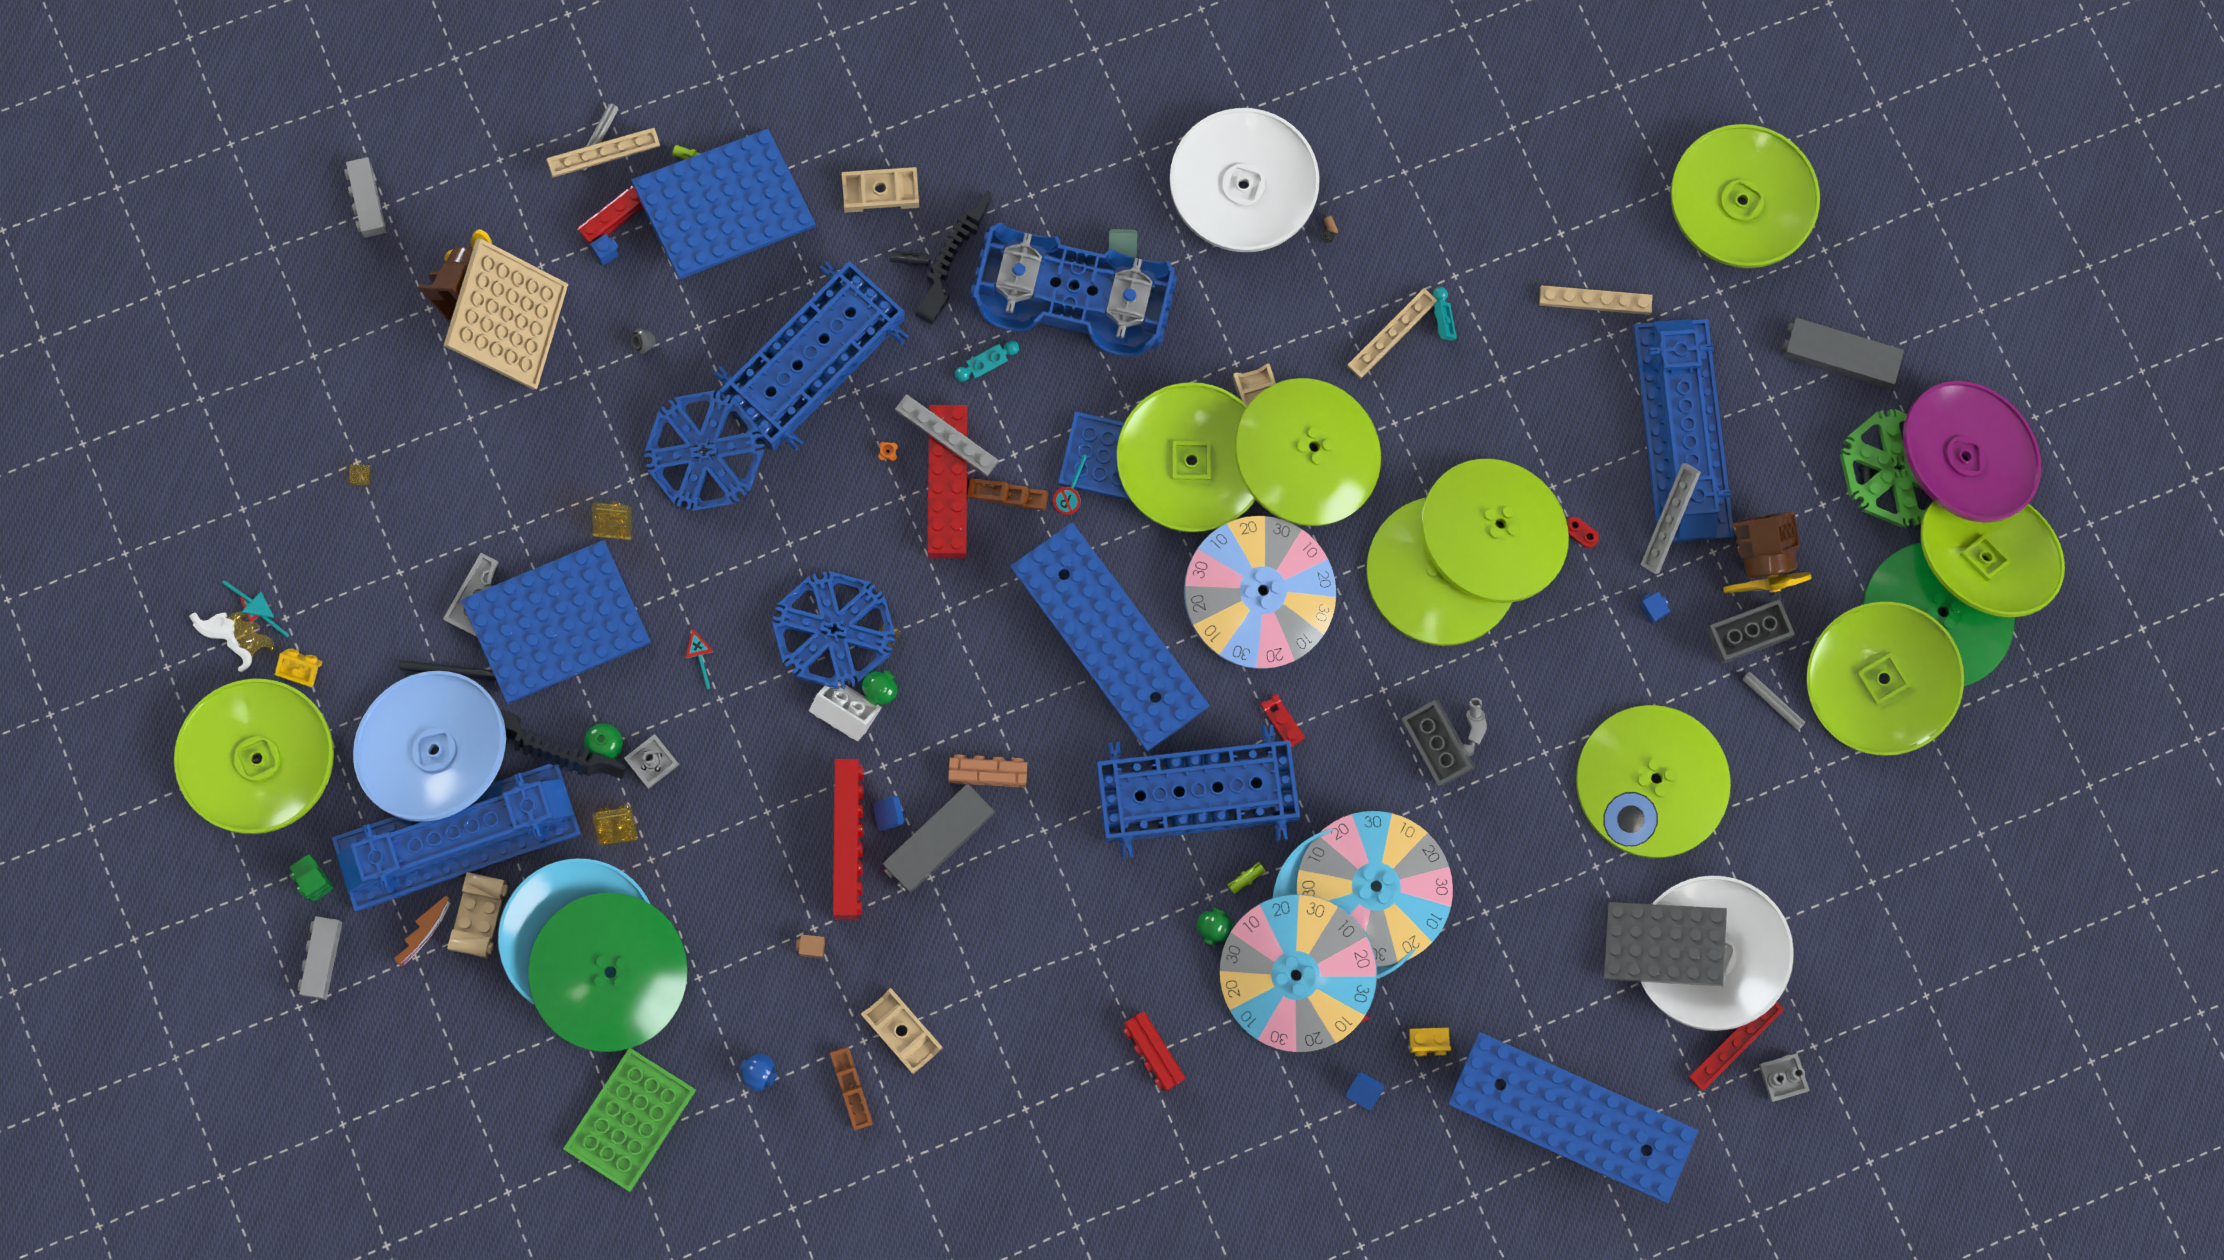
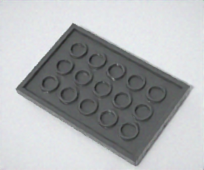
[1604,902,1727,987]

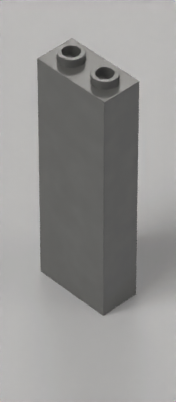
[1781,317,1904,389]
[883,784,995,894]

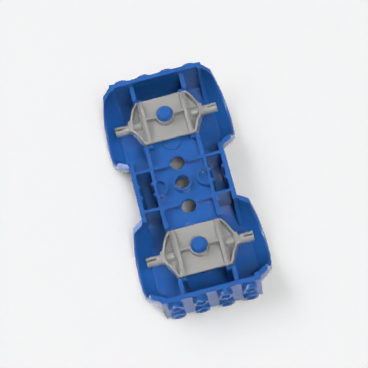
[970,223,1177,357]

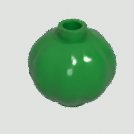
[862,670,898,706]
[1196,908,1233,946]

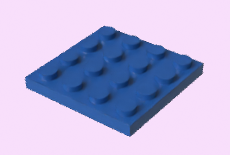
[1058,411,1131,501]

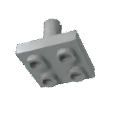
[1759,1053,1810,1102]

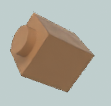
[796,935,825,959]

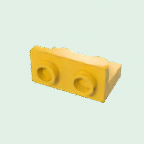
[275,649,323,687]
[1409,1028,1451,1057]

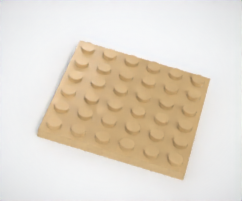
[444,238,568,389]

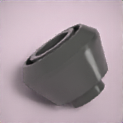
[631,328,656,354]

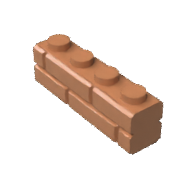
[948,755,1027,788]

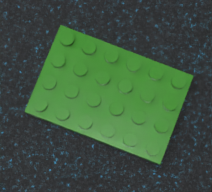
[563,1048,696,1192]

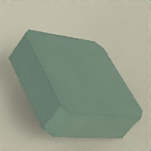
[1108,229,1137,258]

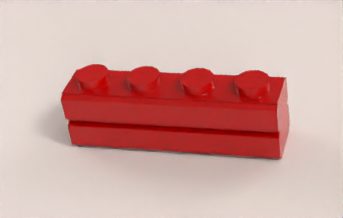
[577,186,643,249]
[1122,1011,1186,1092]

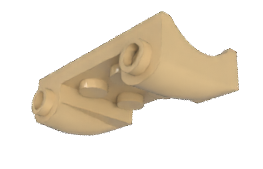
[447,872,508,959]

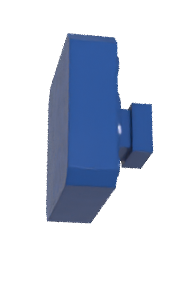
[873,796,904,831]
[1346,1072,1384,1110]

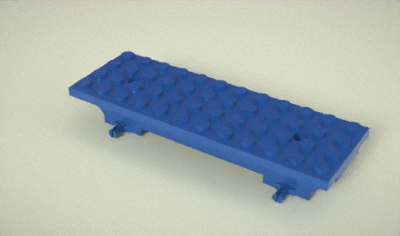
[1633,319,1734,542]
[1010,522,1210,752]
[332,764,582,912]
[1448,1032,1698,1204]

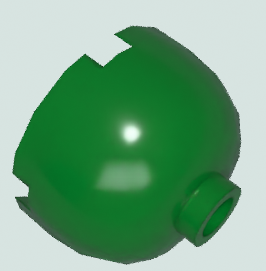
[584,723,623,760]

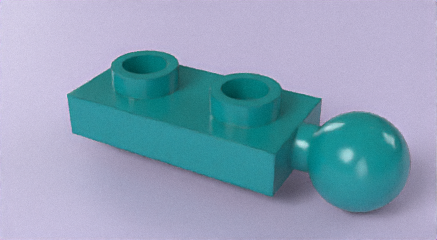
[1433,287,1457,341]

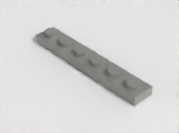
[895,394,999,476]
[1641,463,1701,574]

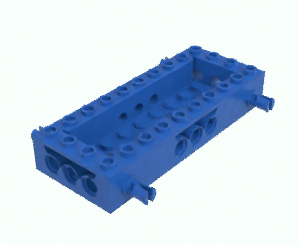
[713,261,909,452]
[1096,725,1300,859]

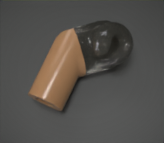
[1322,216,1338,243]

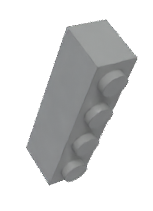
[344,157,387,238]
[298,916,342,1000]

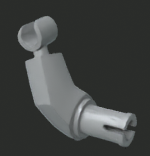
[1464,698,1487,756]

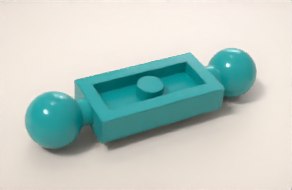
[955,340,1019,382]

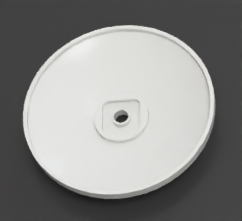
[1170,108,1319,252]
[1641,876,1794,1031]

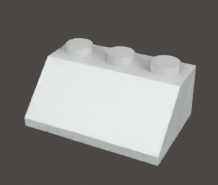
[809,682,882,741]

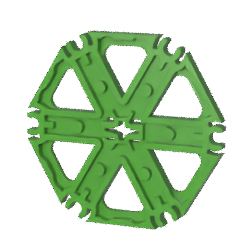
[1840,409,1927,528]

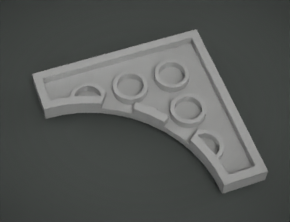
[443,553,499,637]

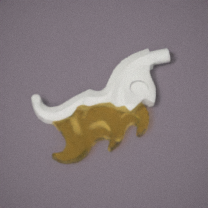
[189,612,273,672]

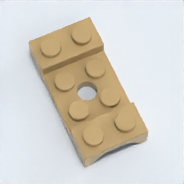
[842,167,919,213]
[1232,364,1276,406]
[861,988,943,1074]

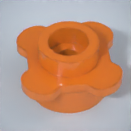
[878,442,898,461]

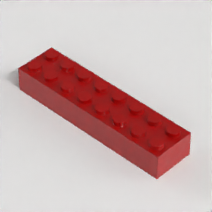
[928,405,967,558]
[833,759,864,920]

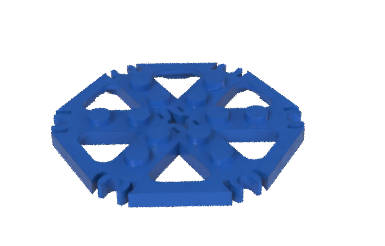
[644,390,765,511]
[772,571,896,690]

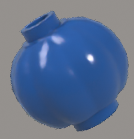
[739,1054,778,1091]

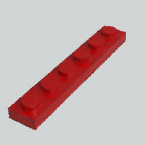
[1688,1002,1784,1091]

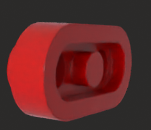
[1567,517,1599,548]

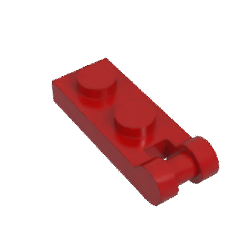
[1260,694,1305,748]

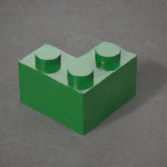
[289,854,334,902]

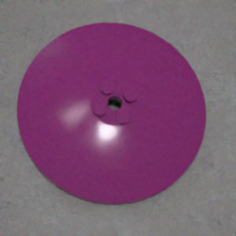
[1903,381,2041,523]

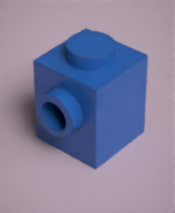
[590,234,618,266]
[1639,592,1671,624]

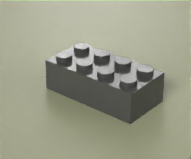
[1705,599,1795,665]
[1401,700,1476,786]

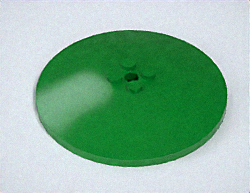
[1862,543,2015,687]
[528,893,687,1052]

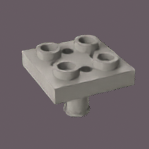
[624,734,679,789]

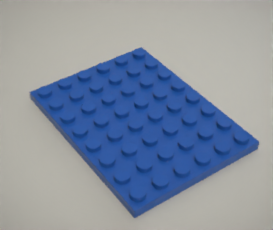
[631,129,816,280]
[461,540,651,704]

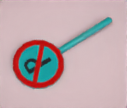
[1053,455,1087,515]

